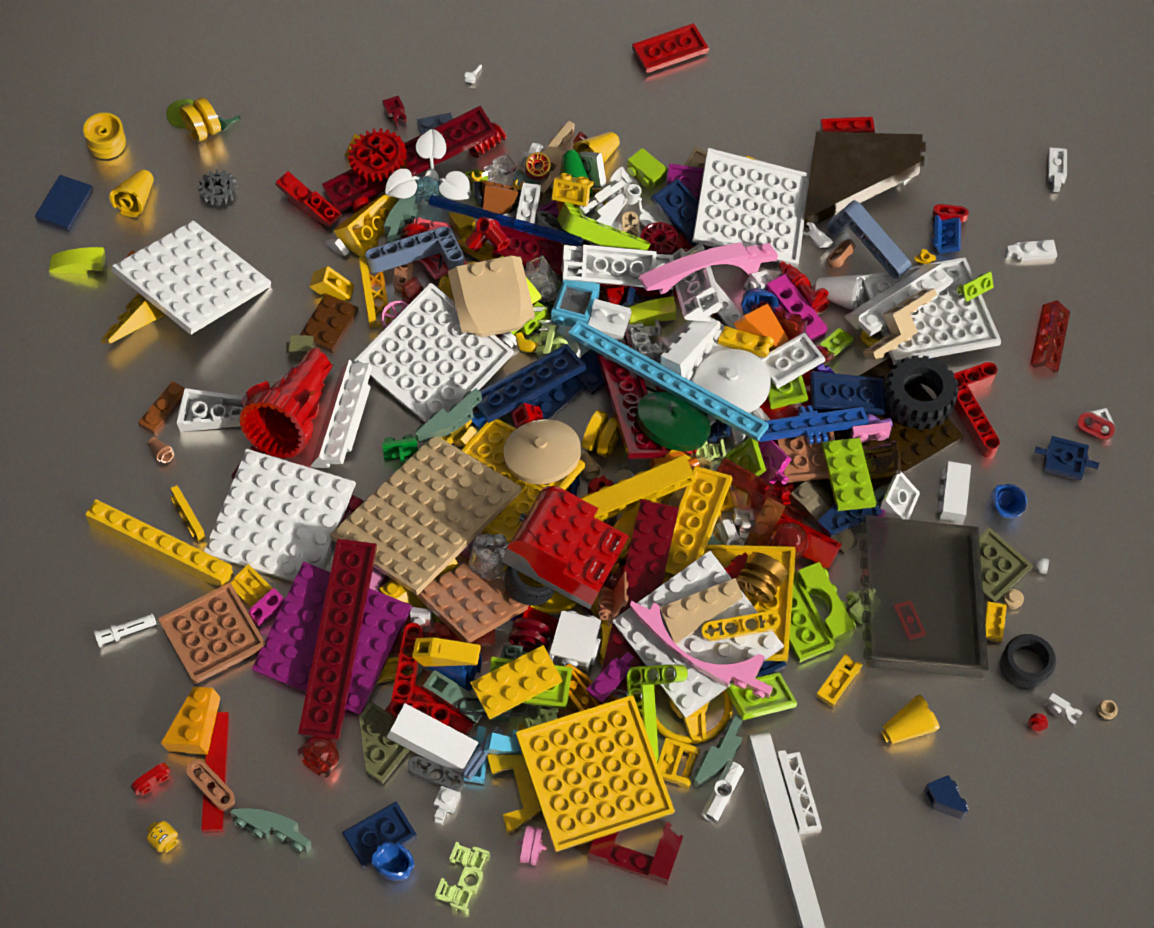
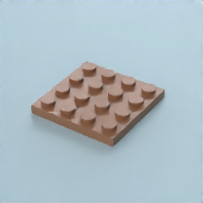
[415,556,528,643]
[158,582,266,685]

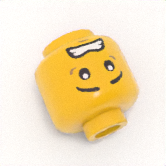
[146,821,178,852]

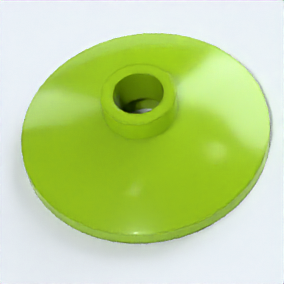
[166,99,193,128]

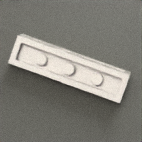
[776,750,822,835]

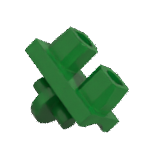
[382,434,418,463]

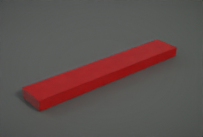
[201,712,229,832]

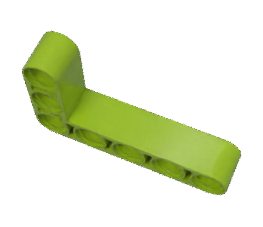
[557,202,650,251]
[627,664,688,763]

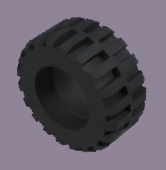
[884,355,959,430]

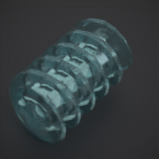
[415,176,452,209]

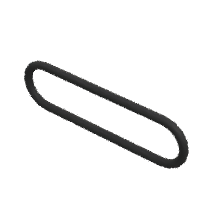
[457,698,529,716]

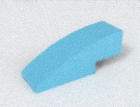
[484,730,522,755]

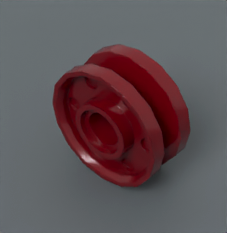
[640,222,678,255]
[508,618,553,653]

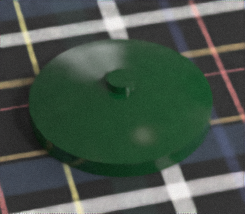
[635,392,711,451]

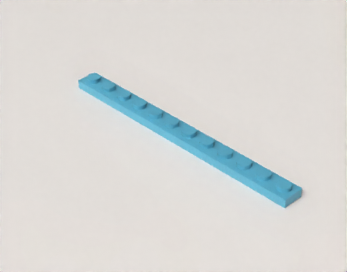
[568,320,768,441]

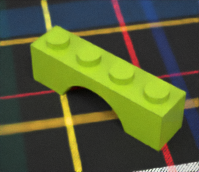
[798,562,856,643]

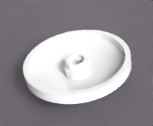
[694,349,771,413]

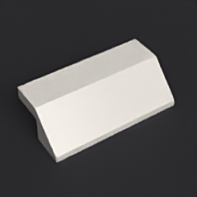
[387,704,478,773]

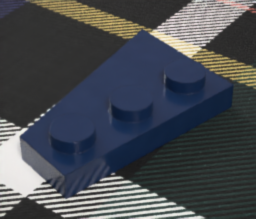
[816,504,883,537]

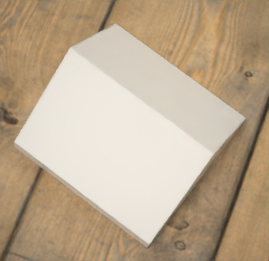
[880,472,920,524]

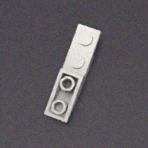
[573,192,625,244]

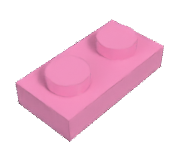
[850,422,891,443]

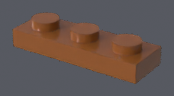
[138,381,185,435]
[744,497,786,546]

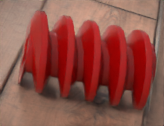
[469,122,507,158]

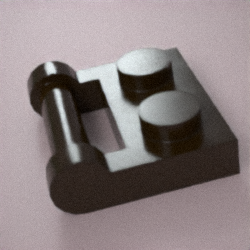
[862,441,901,479]

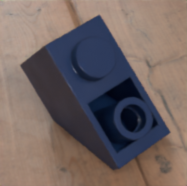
[924,775,968,819]

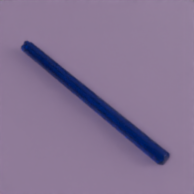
[429,195,583,247]

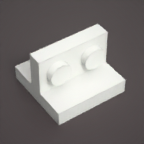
[588,299,632,342]

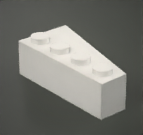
[661,318,722,380]
[177,388,243,432]

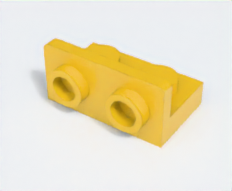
[552,173,594,207]

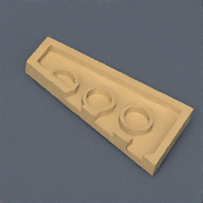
[660,578,743,645]

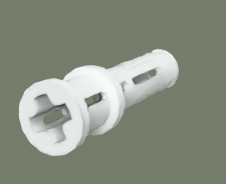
[93,613,156,648]

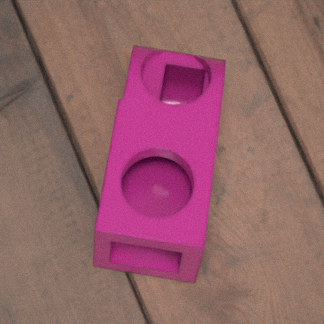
[248,588,285,627]

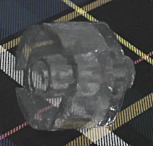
[469,534,509,579]

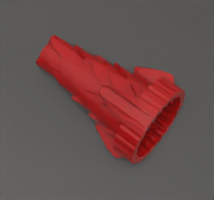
[240,348,334,458]

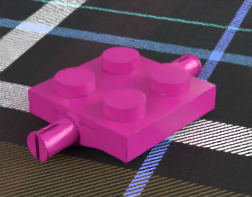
[755,440,792,490]

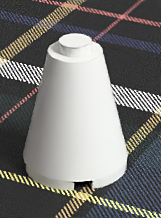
[813,275,865,311]

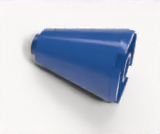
[427,654,482,691]

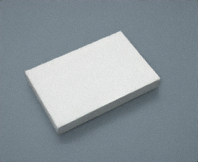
[760,332,825,389]

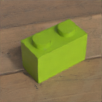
[627,148,668,191]

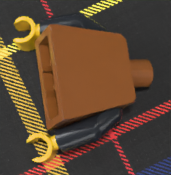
[470,171,525,219]

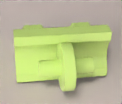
[536,325,568,358]
[846,587,881,624]

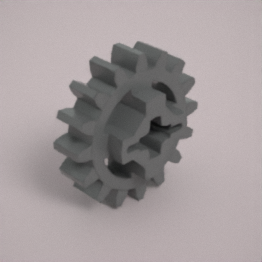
[198,169,238,206]

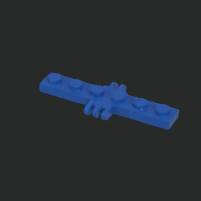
[759,405,869,444]

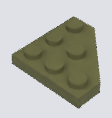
[975,527,1033,603]
[359,701,410,785]

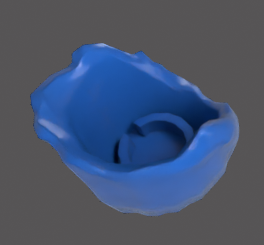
[741,288,779,315]
[991,483,1027,519]
[371,842,415,881]

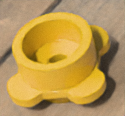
[914,249,936,265]

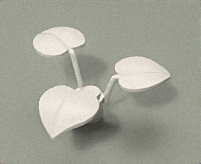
[386,129,472,200]
[590,166,671,229]

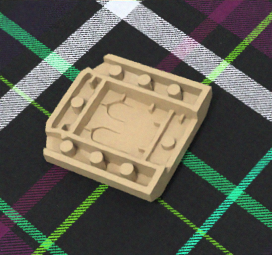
[448,256,535,337]

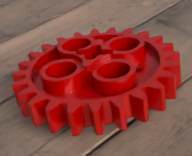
[348,128,407,182]

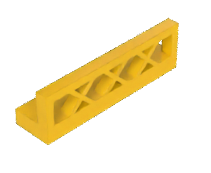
[359,257,391,329]

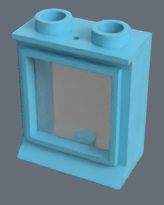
[551,280,600,328]

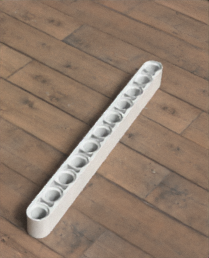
[748,731,825,928]

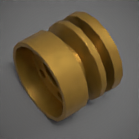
[736,552,788,604]

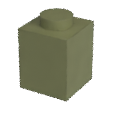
[286,335,315,361]

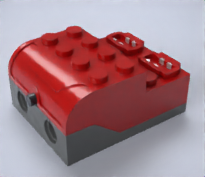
[501,486,629,609]

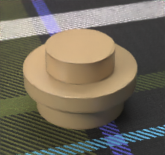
[1004,589,1024,608]
[1097,700,1118,720]

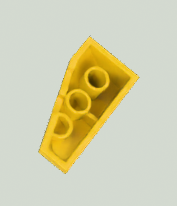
[333,192,398,257]
[100,293,166,344]

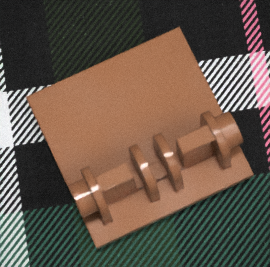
[598,572,628,627]

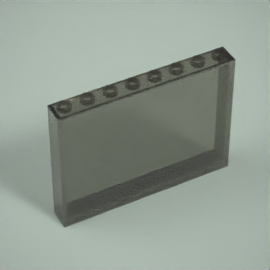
[858,515,989,678]

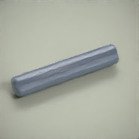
[462,726,503,780]

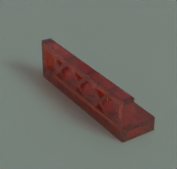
[1030,300,1070,373]

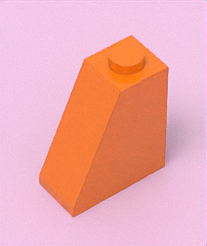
[733,304,789,352]

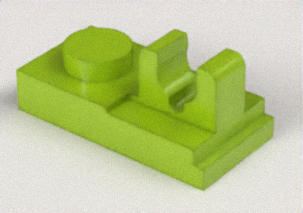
[818,327,854,361]

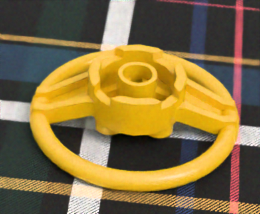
[654,685,733,744]

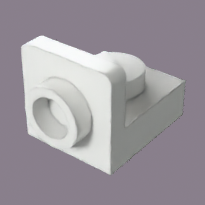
[744,270,774,291]

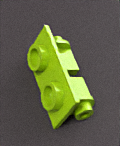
[956,271,994,302]

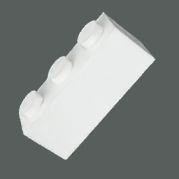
[937,461,971,524]

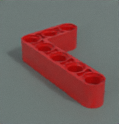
[954,362,1000,458]
[390,623,450,725]

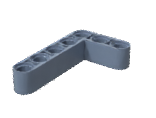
[826,200,911,279]
[365,226,465,273]

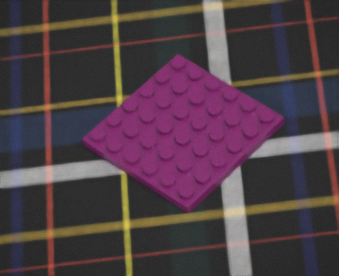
[252,561,412,715]

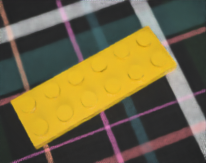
[665,466,732,577]

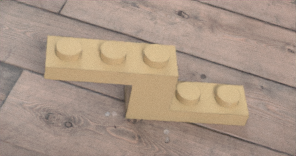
[539,121,575,204]
[863,288,937,360]

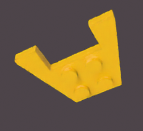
[487,754,542,834]

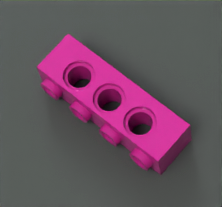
[766,274,827,343]

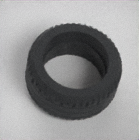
[504,566,555,606]
[1001,634,1056,689]

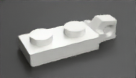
[1048,147,1067,192]
[1005,240,1057,261]

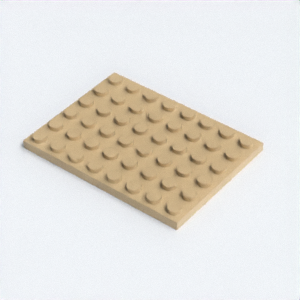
[330,437,522,595]

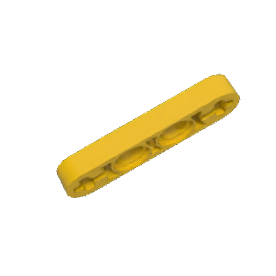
[702,611,780,642]

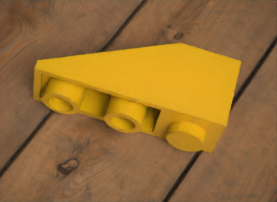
[412,638,481,667]

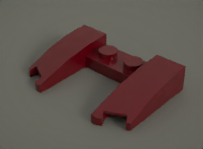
[588,822,683,885]

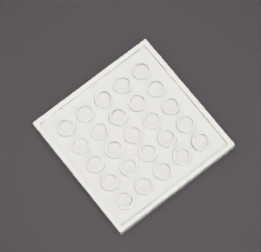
[692,148,810,268]
[112,221,271,335]
[862,257,1001,365]
[354,283,514,424]
[204,449,356,583]
[613,551,784,719]

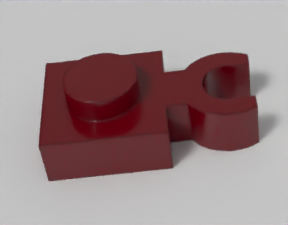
[382,95,407,126]

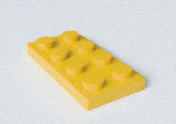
[471,645,563,720]

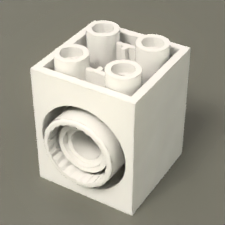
[550,610,601,676]

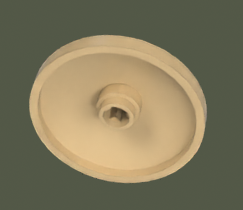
[504,419,581,484]

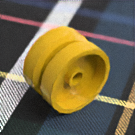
[179,96,221,143]
[83,113,126,159]
[581,410,620,459]

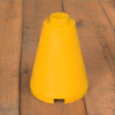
[572,132,620,164]
[109,169,154,218]
[881,694,940,744]

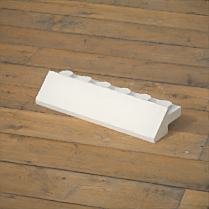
[672,244,723,322]
[561,245,673,290]
[845,263,953,336]
[310,359,372,468]

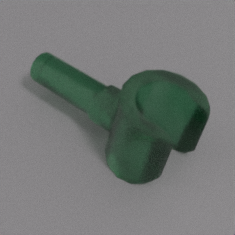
[218,115,241,130]

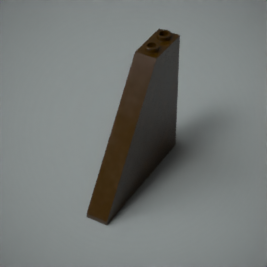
[804,132,926,228]

